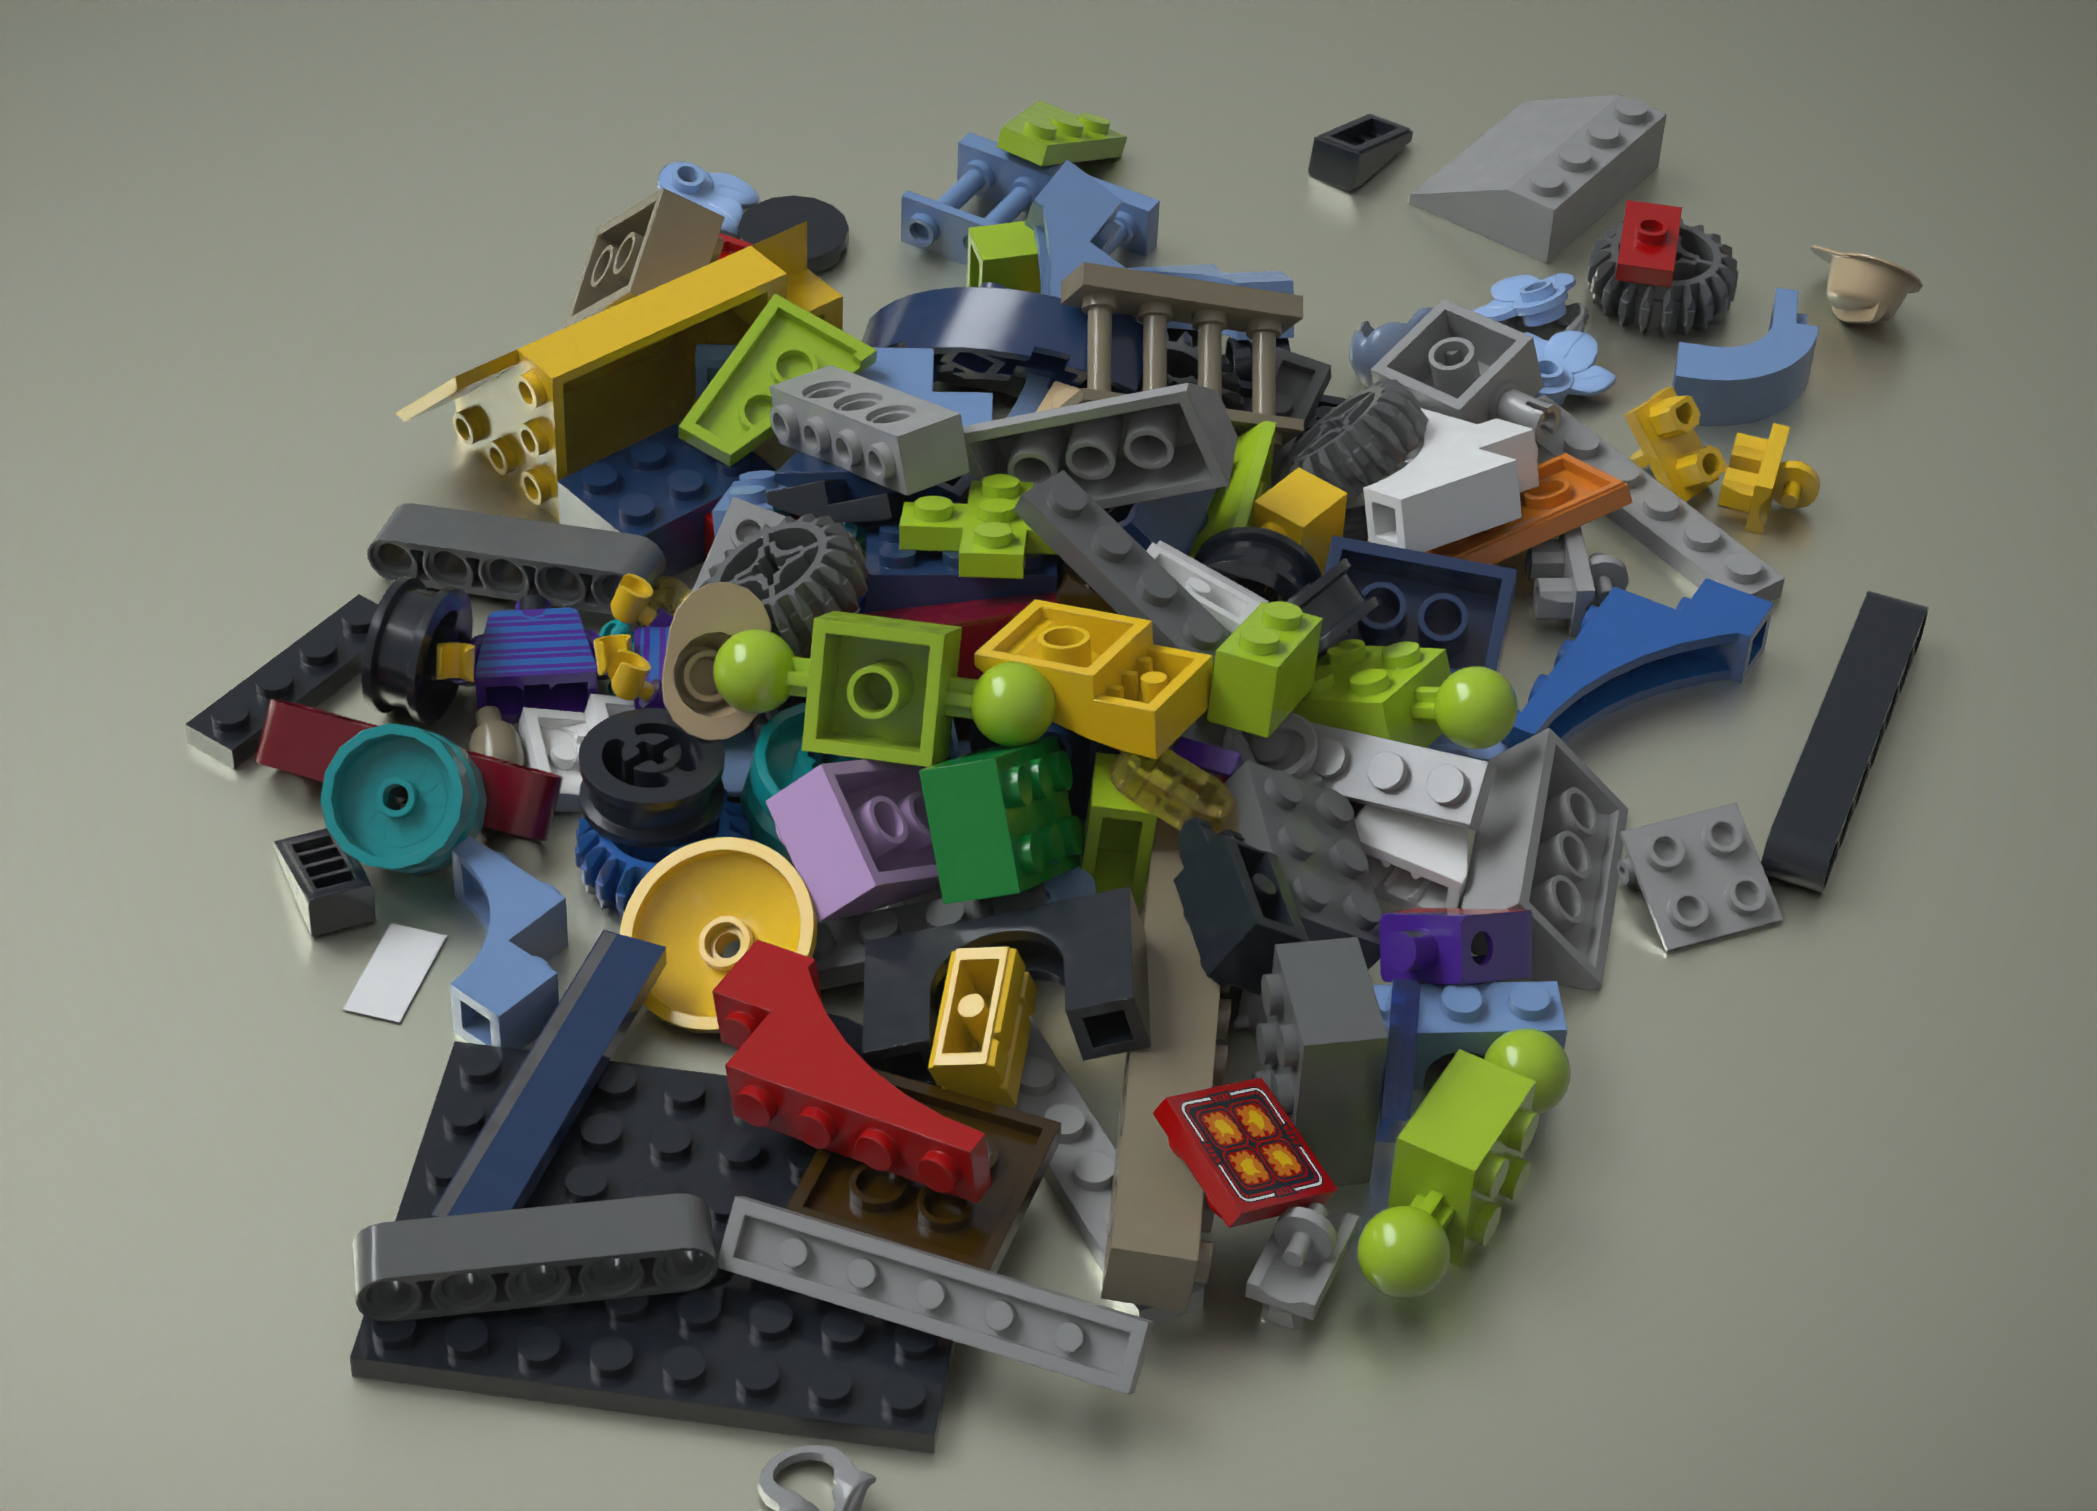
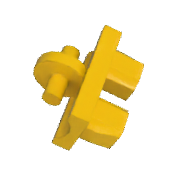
[1624,386,1727,502]
[1717,423,1820,535]

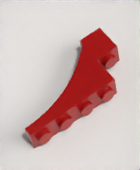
[712,939,992,1203]

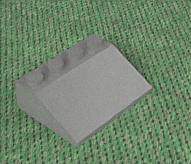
[1409,94,1667,264]

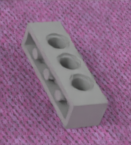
[769,365,970,496]

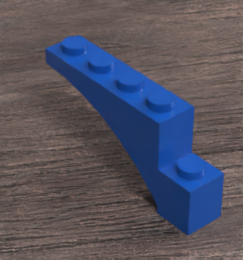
[1501,578,1774,749]

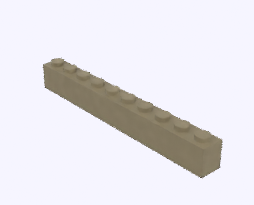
[1101,787,1231,1312]

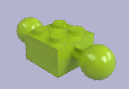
[713,611,1056,767]
[1292,639,1518,749]
[1357,1028,1571,1299]

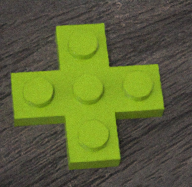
[899,474,1058,579]

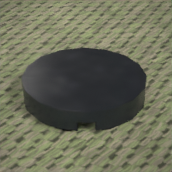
[738,195,849,274]

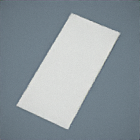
[342,923,447,1023]

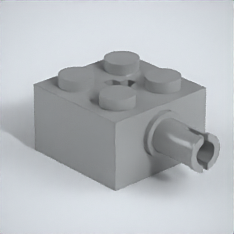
[1370,298,1560,441]

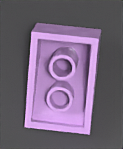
[765,759,945,922]

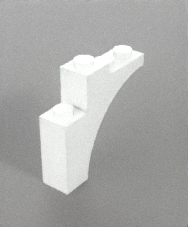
[1363,408,1539,552]

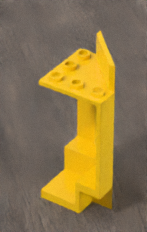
[395,221,843,521]

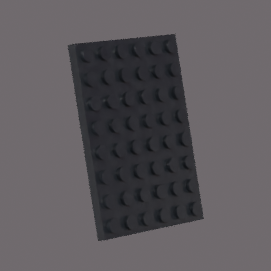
[350,1041,956,1454]

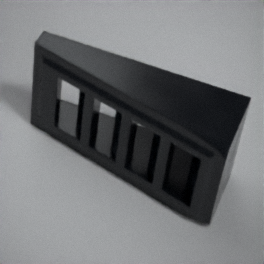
[1308,114,1413,191]
[274,828,376,937]

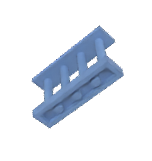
[901,132,1160,266]

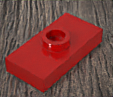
[1615,200,1682,288]

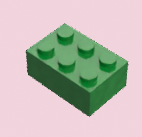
[919,736,1084,904]

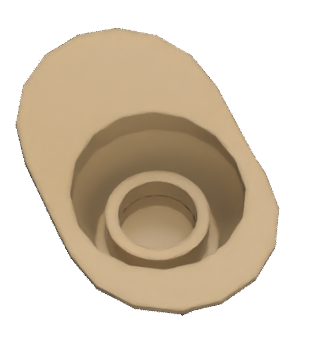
[1811,245,1923,324]
[662,582,771,741]

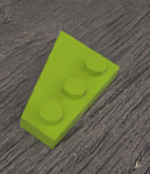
[996,100,1127,166]
[679,293,877,467]

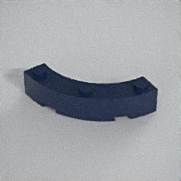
[862,282,1143,394]

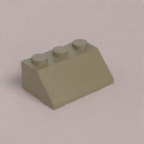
[564,188,725,328]

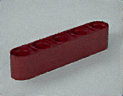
[255,699,563,841]

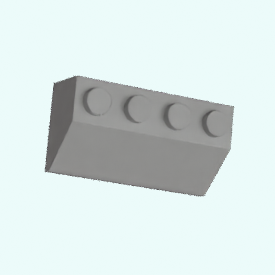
[963,383,1238,509]
[1462,728,1628,991]

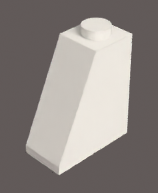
[1355,805,1468,910]

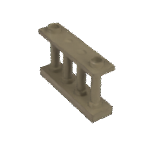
[1060,262,1304,452]

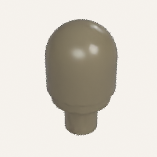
[469,706,525,765]

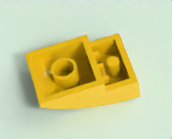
[974,599,1213,759]

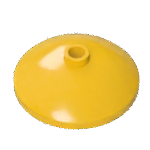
[620,837,817,1034]

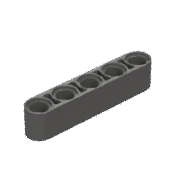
[367,503,666,614]
[352,1193,718,1322]

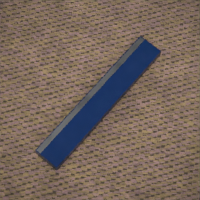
[430,930,667,1218]

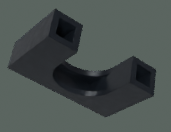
[862,886,1151,1088]

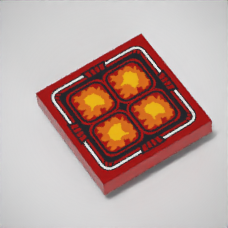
[1153,1077,1338,1228]

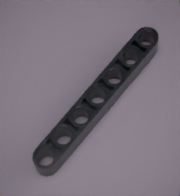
[1761,591,1929,893]

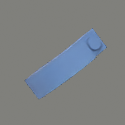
[1672,287,1819,426]

